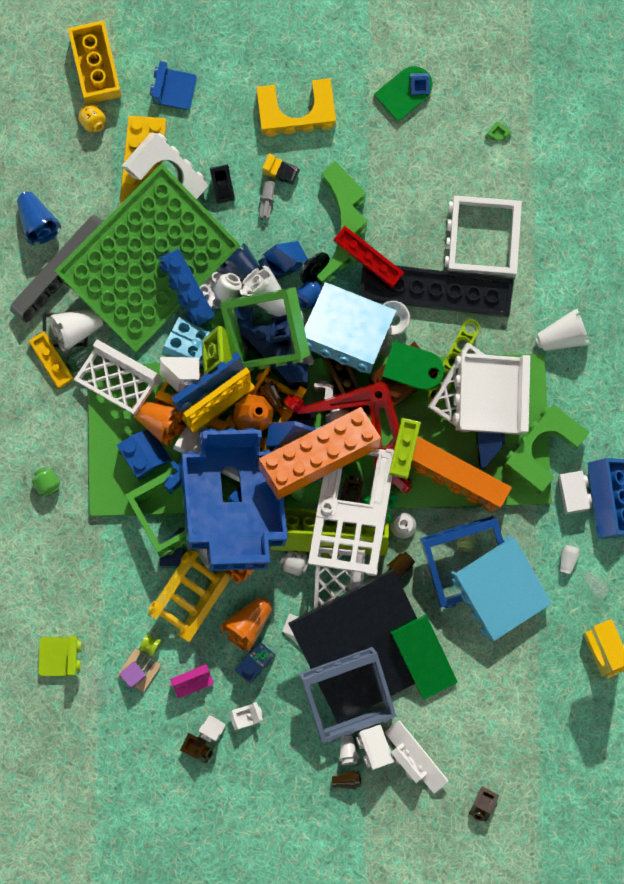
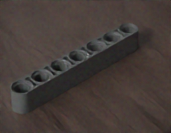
[10,215,104,322]

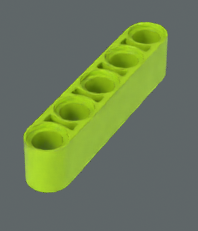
[427,319,480,406]

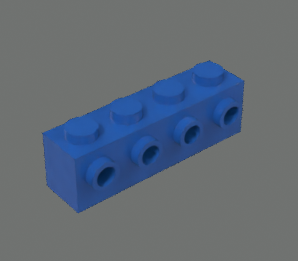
[158,249,215,325]

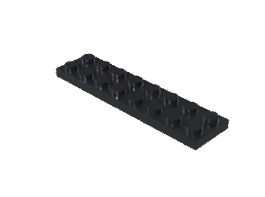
[359,265,514,318]

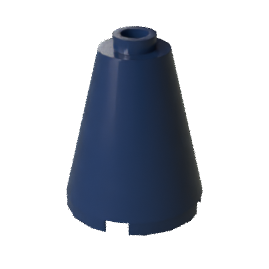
[218,243,261,287]

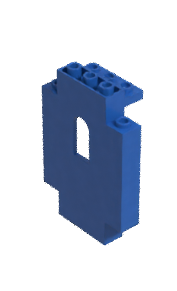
[180,428,288,571]

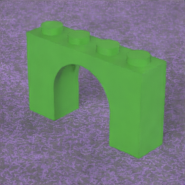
[504,404,590,495]

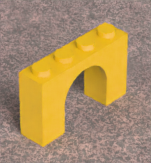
[256,78,336,137]
[583,619,624,678]

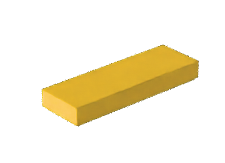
[28,331,74,390]

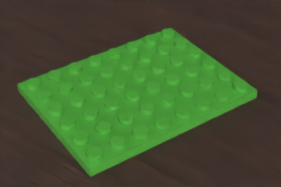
[54,163,241,352]

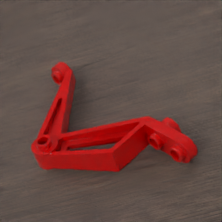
[284,382,413,494]

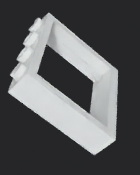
[445,196,522,278]

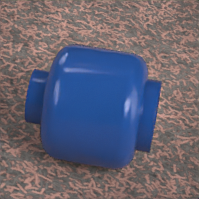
[296,281,322,309]

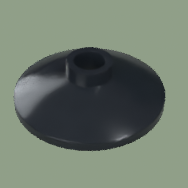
[300,252,330,284]

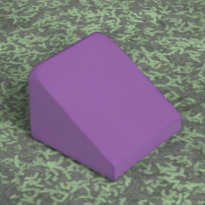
[119,661,146,689]

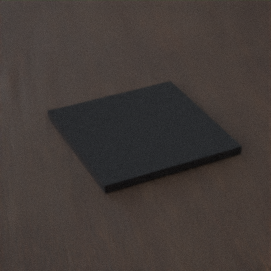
[288,569,417,724]

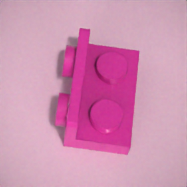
[170,664,214,698]

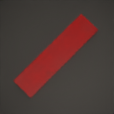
[333,225,404,288]

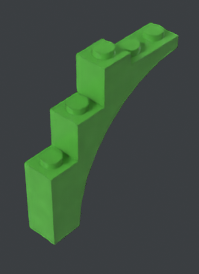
[317,161,367,286]

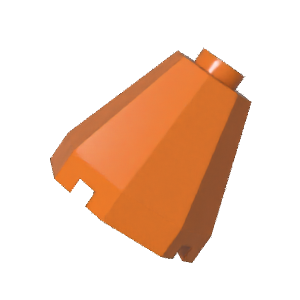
[233,394,274,433]

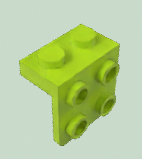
[38,636,82,677]

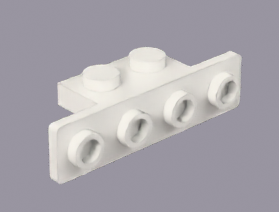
[385,721,449,793]

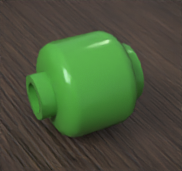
[31,467,60,497]

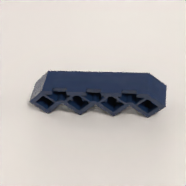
[235,307,308,389]

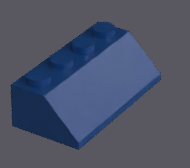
[587,458,624,539]

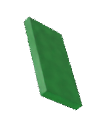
[391,614,458,700]

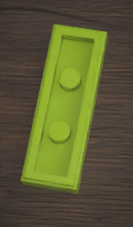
[388,418,421,479]

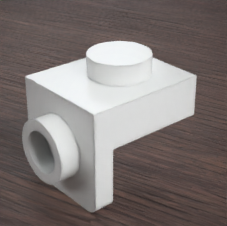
[314,381,337,411]
[229,702,263,731]
[199,715,226,743]

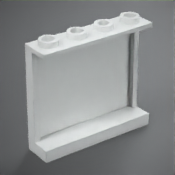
[453,351,530,435]

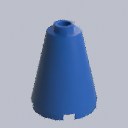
[17,192,61,245]

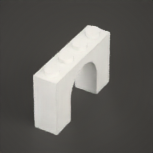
[122,133,209,199]

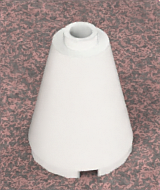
[239,266,287,317]
[535,308,591,351]
[49,309,104,351]

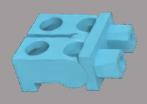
[162,317,210,367]

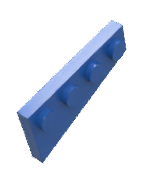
[172,352,244,413]

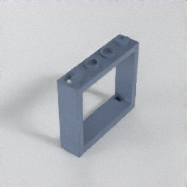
[299,647,397,743]

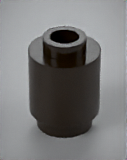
[387,551,415,580]

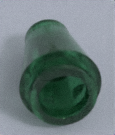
[65,346,92,373]

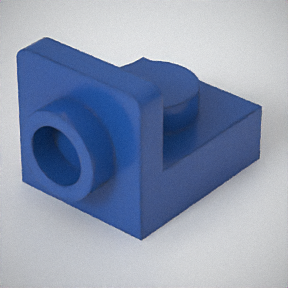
[164,461,182,495]

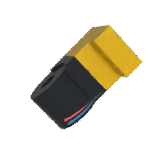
[262,153,300,185]

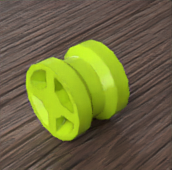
[139,633,161,657]

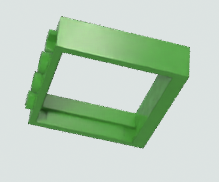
[220,287,310,371]
[125,469,187,558]

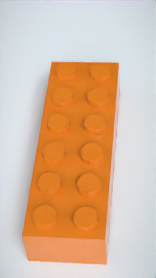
[259,407,381,500]
[411,437,512,514]

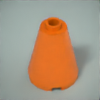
[220,597,272,652]

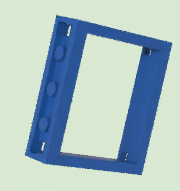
[420,515,504,608]

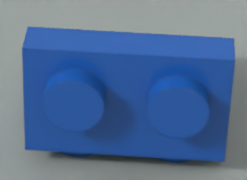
[150,61,197,110]

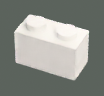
[558,471,592,515]

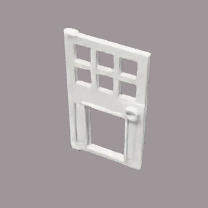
[308,449,394,576]

